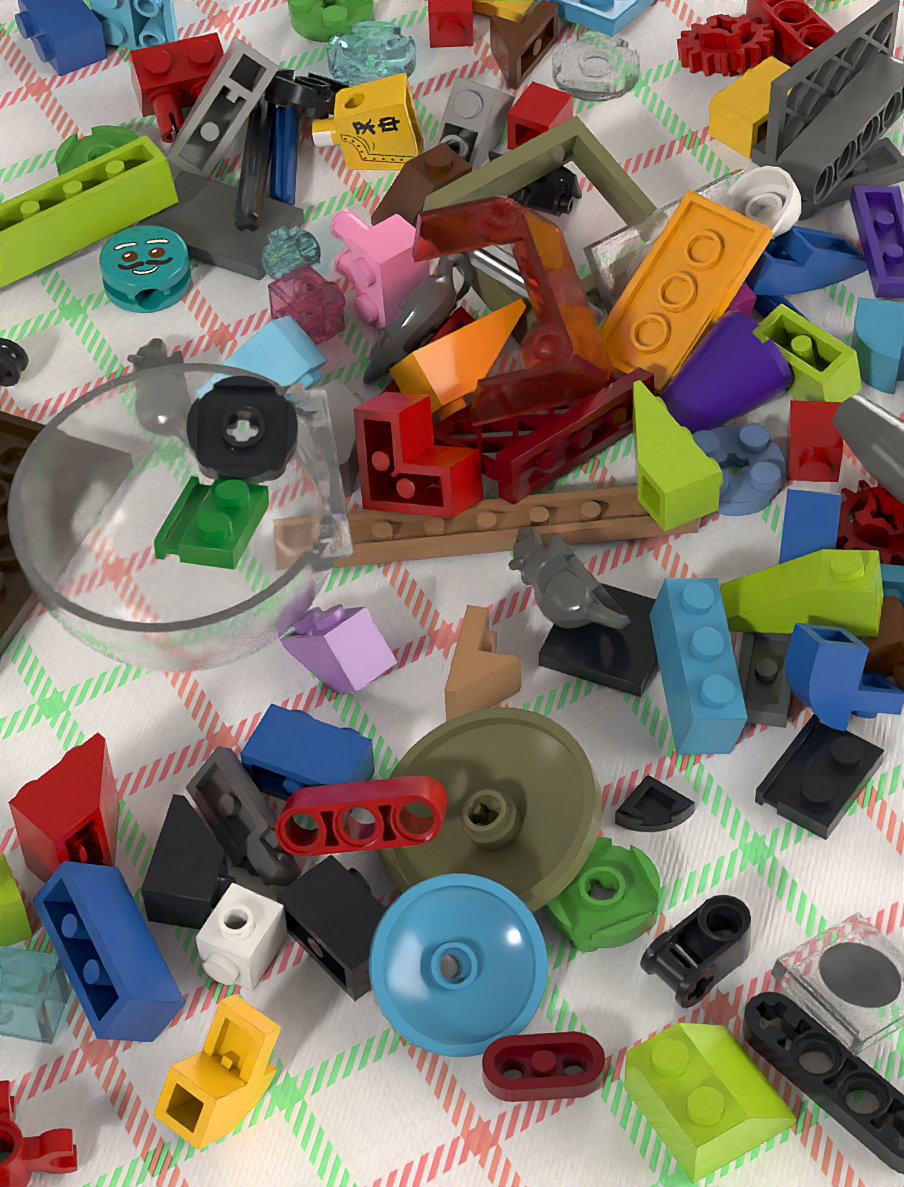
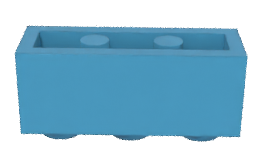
[649,578,748,755]

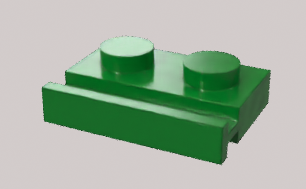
[153,476,270,570]

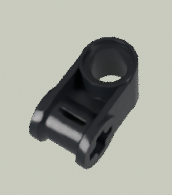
[640,894,751,1009]

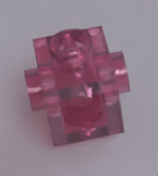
[268,263,346,346]

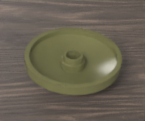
[378,707,602,913]

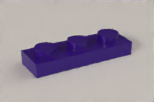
[849,186,904,298]

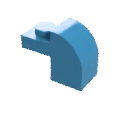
[851,297,904,394]

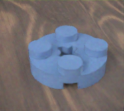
[692,424,786,516]

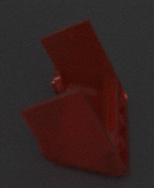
[412,196,612,427]

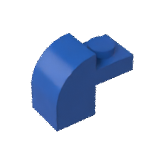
[785,623,904,731]

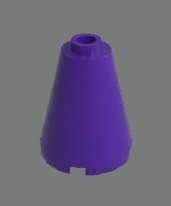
[659,310,793,434]

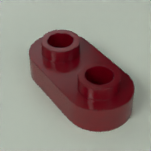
[482,1031,605,1102]

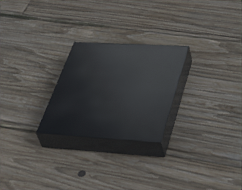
[539,582,658,697]

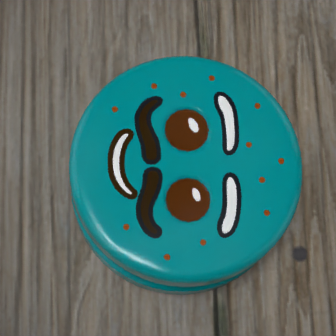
[99,225,191,313]

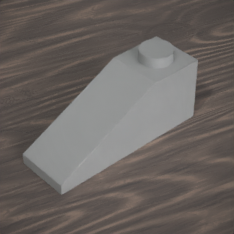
[165,37,280,178]

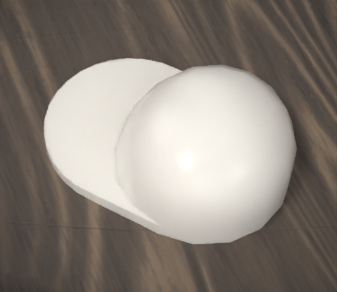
[719,166,801,237]

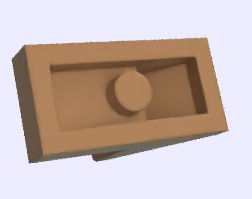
[444,605,521,722]

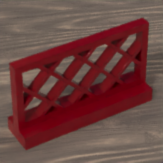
[433,348,655,505]

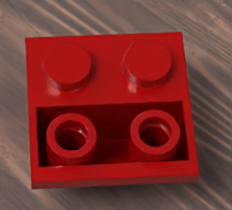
[8,732,120,884]

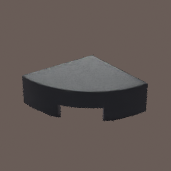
[615,775,695,832]

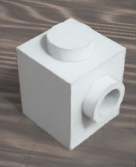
[196,883,288,991]

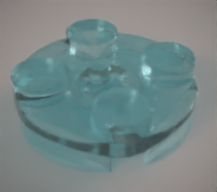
[327,21,416,87]

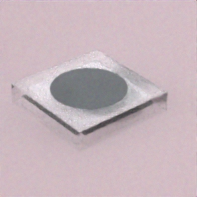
[771,912,904,1056]

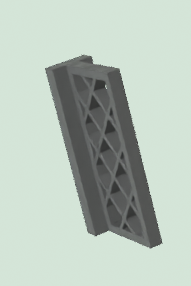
[751,0,900,167]

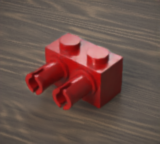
[130,32,224,143]

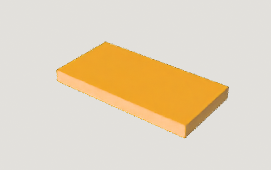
[584,189,774,396]

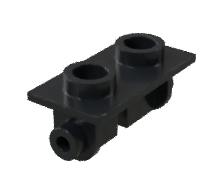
[488,151,582,217]

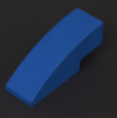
[745,225,868,296]

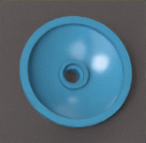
[369,873,548,1057]

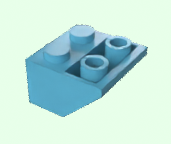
[89,0,179,50]

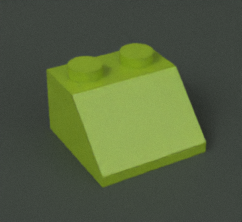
[624,1023,797,1184]

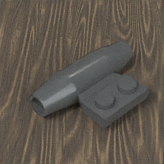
[832,394,904,505]

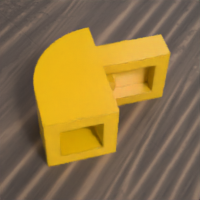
[153,994,281,1150]

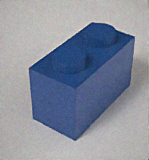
[15,0,107,76]
[240,703,375,814]

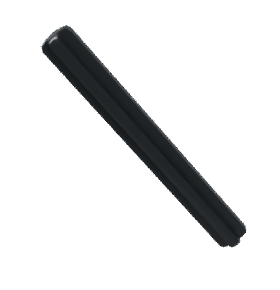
[234,89,277,232]

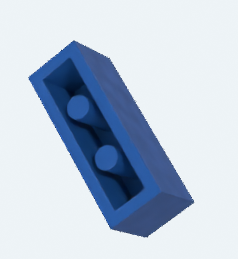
[32,861,186,1042]

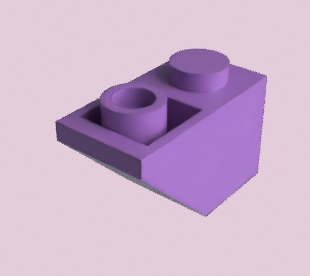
[279,604,398,693]

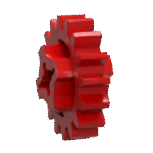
[677,14,776,77]
[836,480,904,566]

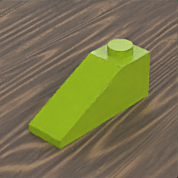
[720,549,884,637]

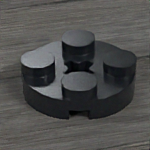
[264,68,350,119]
[186,375,298,484]

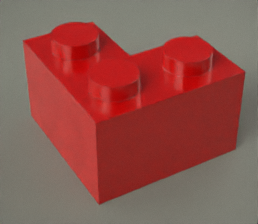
[353,392,484,518]

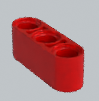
[746,0,836,67]
[275,776,448,856]

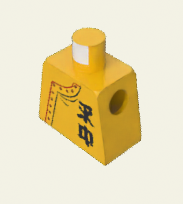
[312,73,424,171]

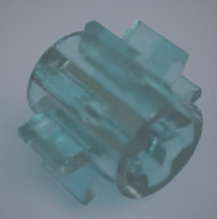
[262,225,321,286]

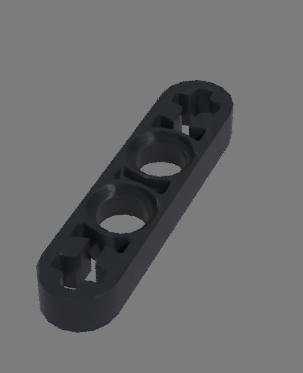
[742,991,904,1174]

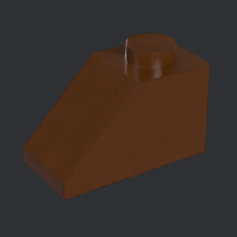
[371,142,472,235]

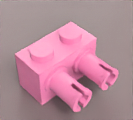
[330,209,430,331]

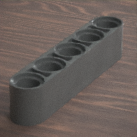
[775,52,904,204]

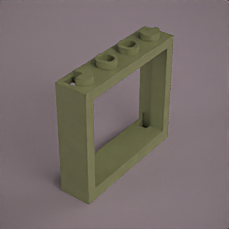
[419,115,668,349]

